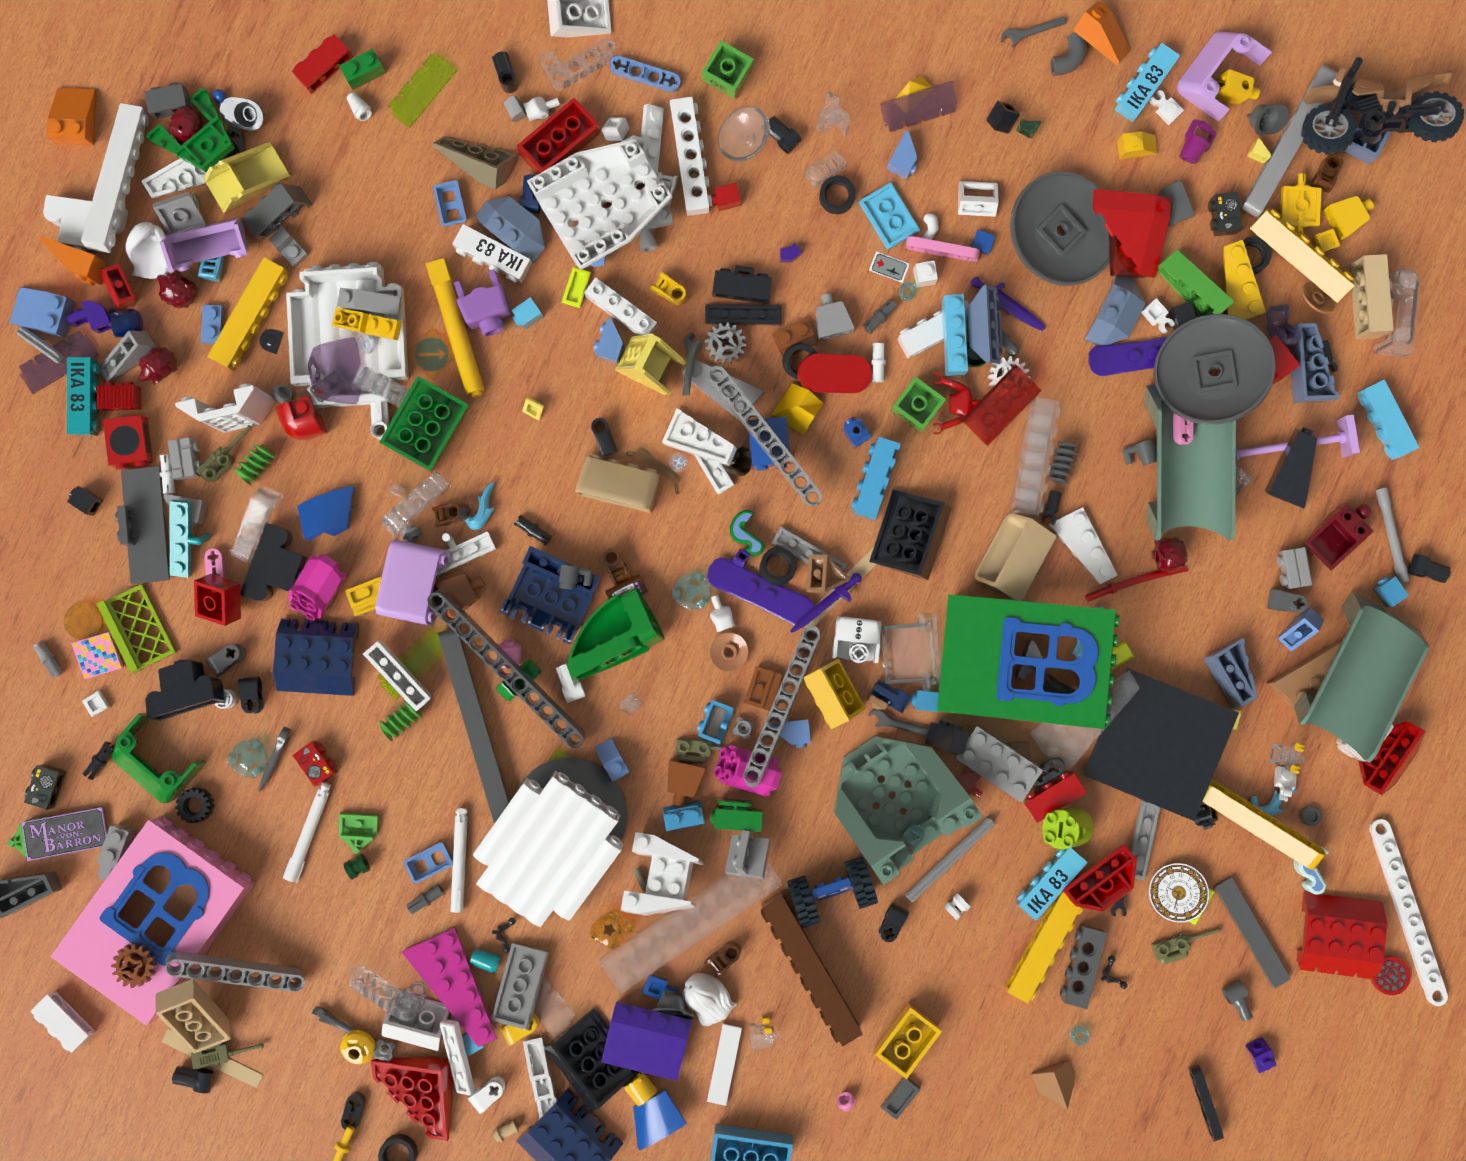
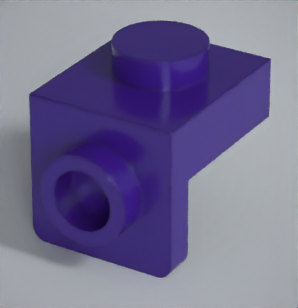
[1246,1037,1277,1074]

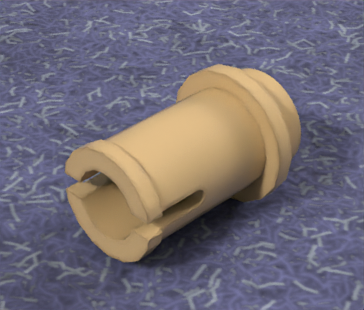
[492,1120,519,1142]

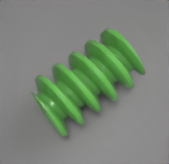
[233,444,277,485]
[379,701,423,741]

